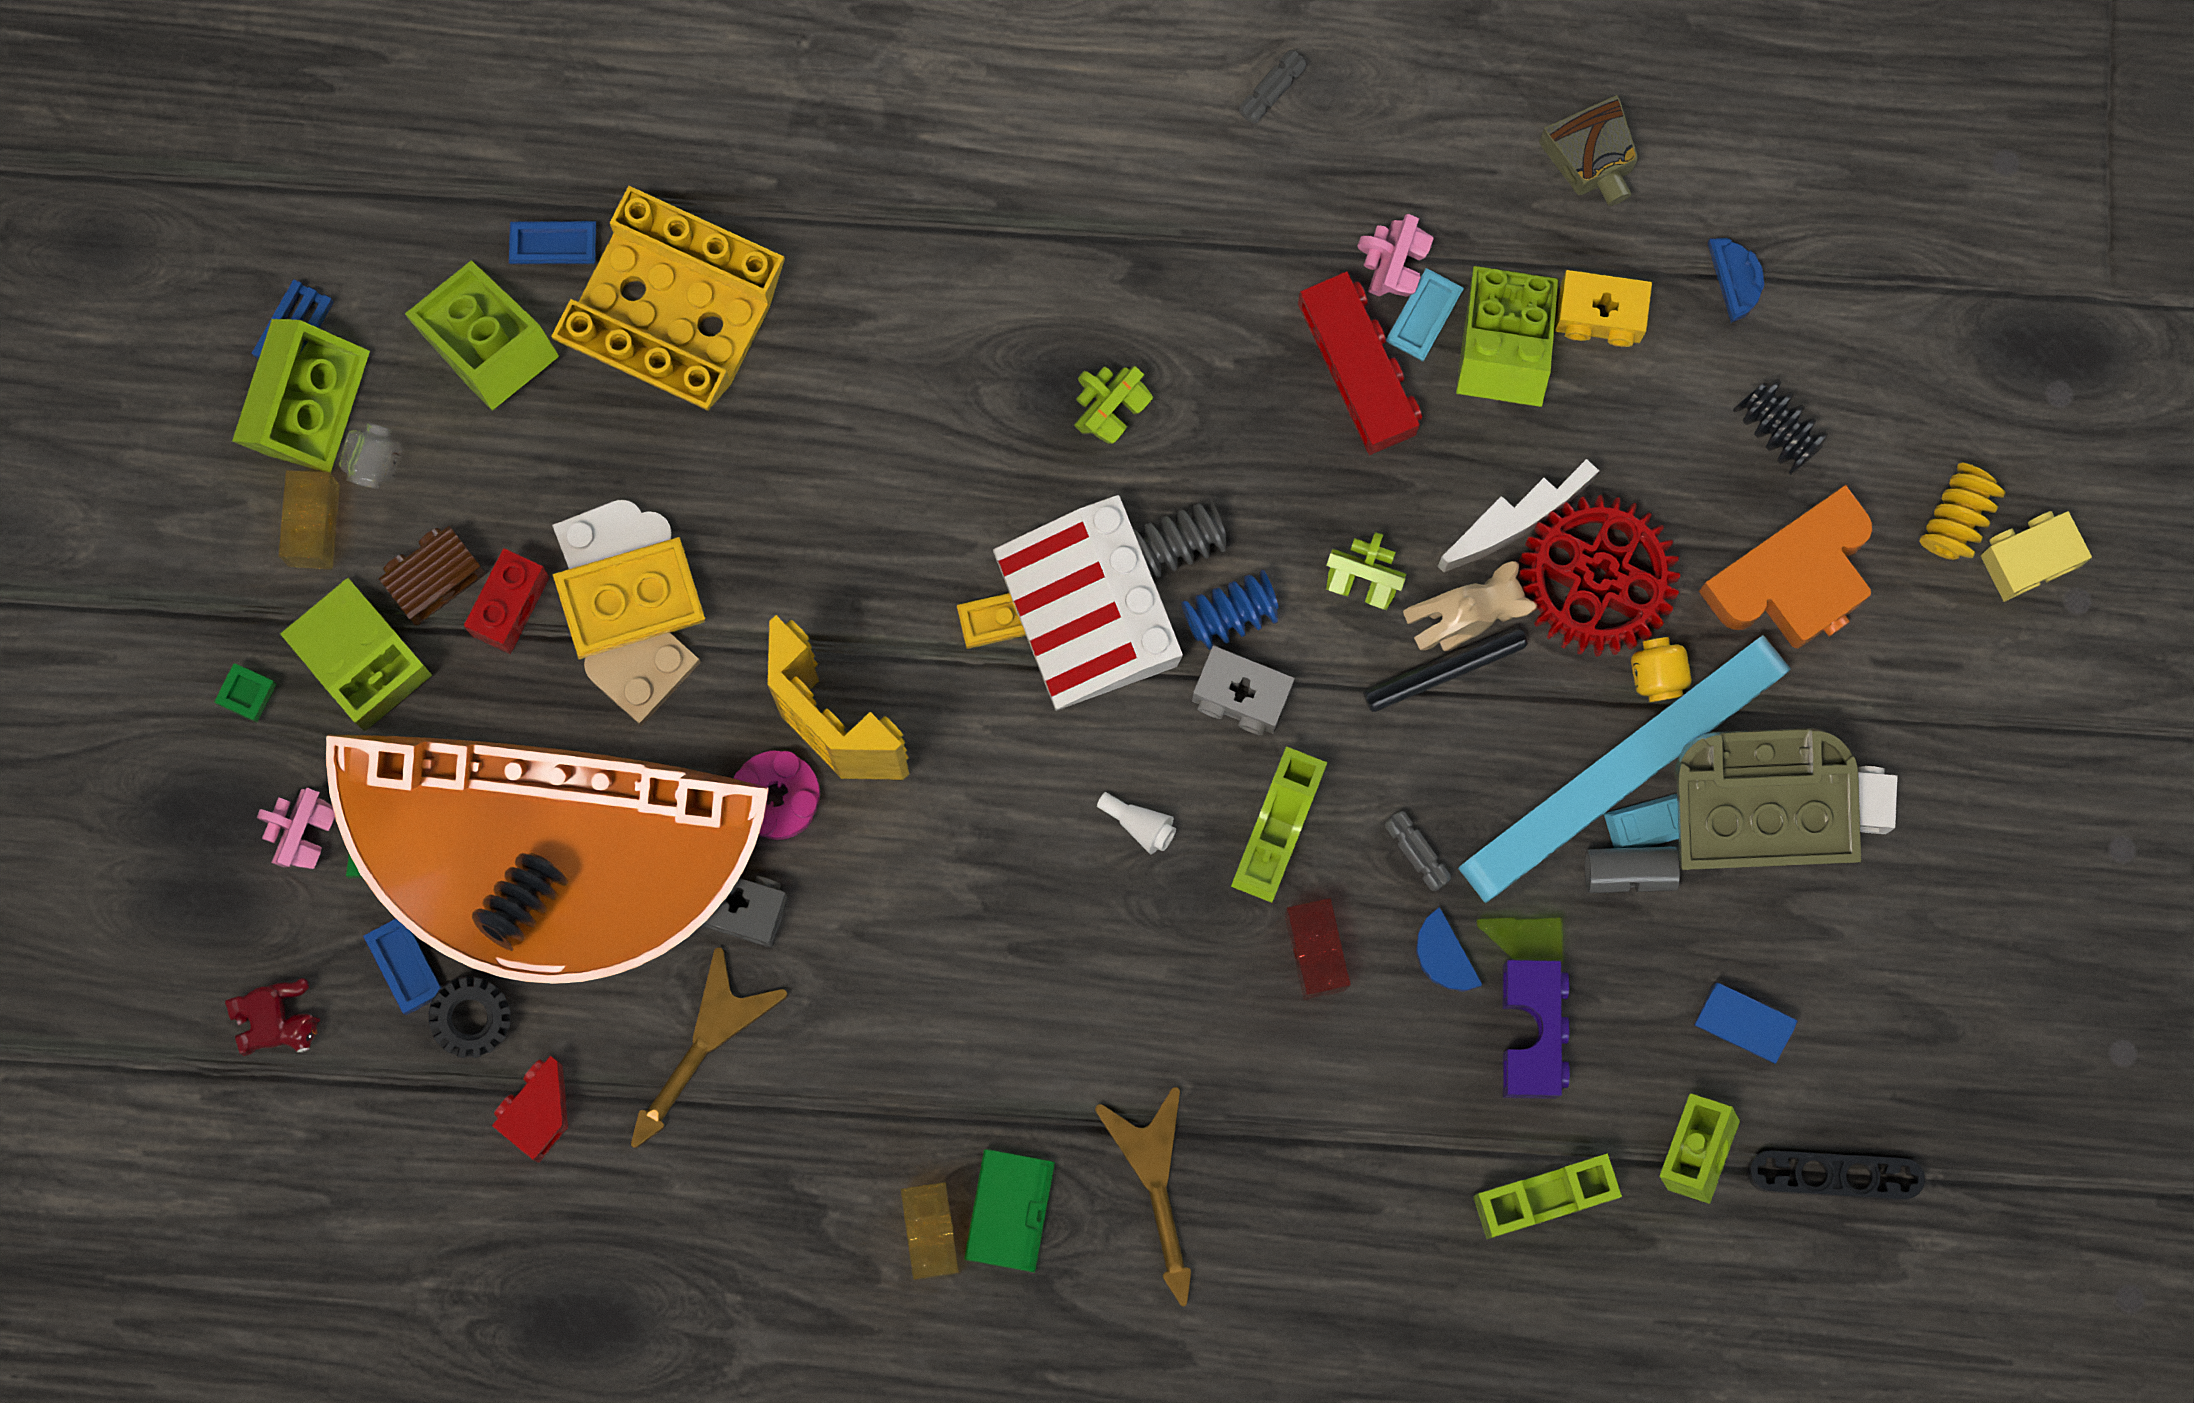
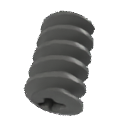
[1133,499,1226,578]

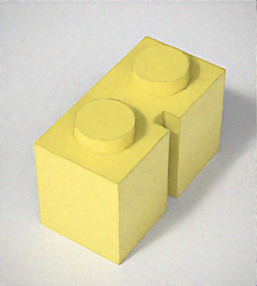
[1981,511,2092,602]

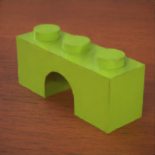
[1473,1153,1622,1239]

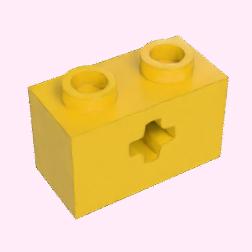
[1555,270,1652,347]

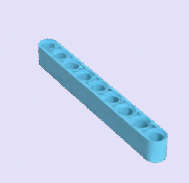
[1458,635,1791,903]

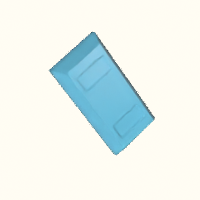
[1386,268,1464,361]
[1603,794,1679,848]

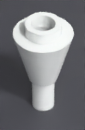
[1097,792,1176,854]

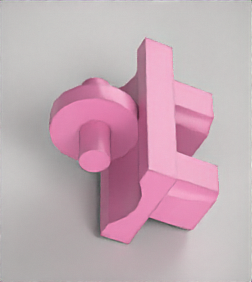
[1357,214,1433,297]
[257,788,335,869]

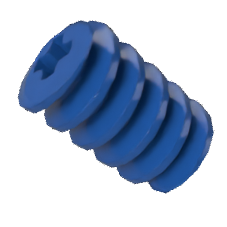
[1181,569,1279,650]

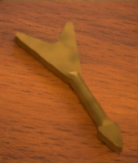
[631,947,787,1148]
[1095,1087,1191,1307]

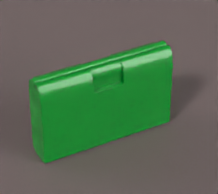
[964,1149,1055,1273]

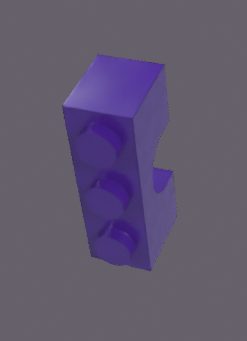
[1503,960,1570,1099]

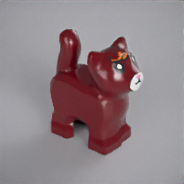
[225,978,321,1056]

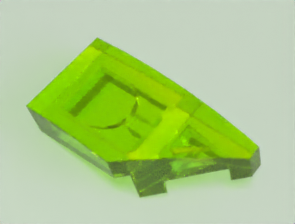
[1477,918,1565,964]

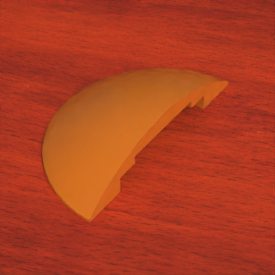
[326,735,769,983]

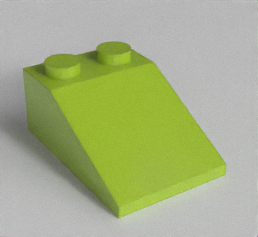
[405,260,559,411]

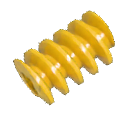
[1920,462,2005,560]

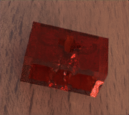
[1284,898,1350,1000]

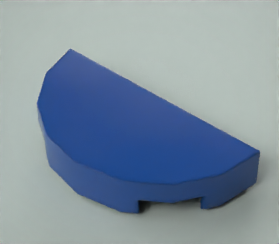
[1707,238,1764,323]
[1416,907,1482,992]

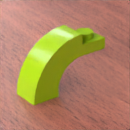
[1231,746,1327,903]

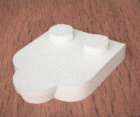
[552,500,672,569]

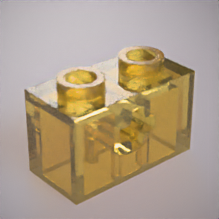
[279,470,340,569]
[901,1182,960,1281]

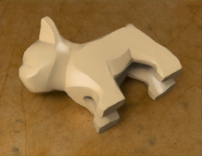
[1403,561,1537,651]

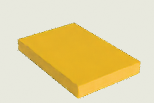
[553,537,705,659]

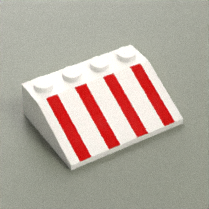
[993,495,1183,711]

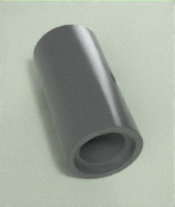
[1585,847,1680,893]

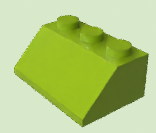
[232,319,370,473]

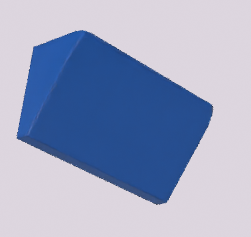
[1694,983,1798,1064]

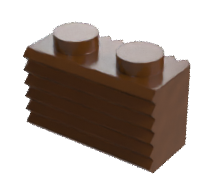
[378,526,486,626]

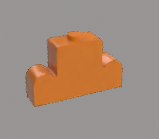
[1698,485,1872,648]

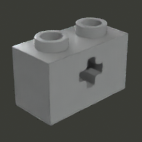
[1192,646,1295,735]

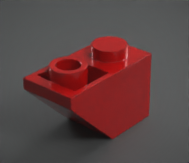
[492,1056,568,1163]

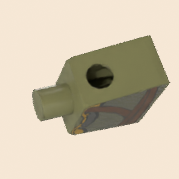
[1539,95,1638,207]

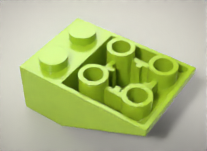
[1456,266,1558,407]
[280,578,432,732]

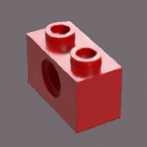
[464,548,550,655]

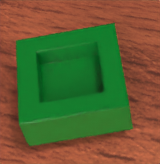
[214,663,277,723]

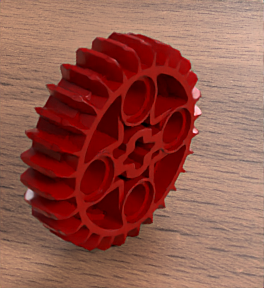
[1518,495,1681,657]

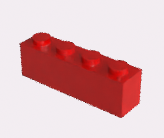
[1298,271,1422,456]

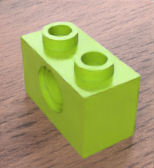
[1659,1093,1740,1204]

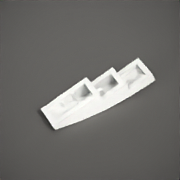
[1437,459,1599,572]

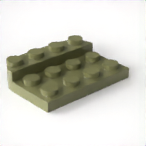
[1674,728,1861,870]

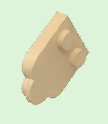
[584,633,701,726]

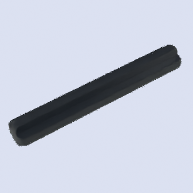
[1363,625,1528,712]

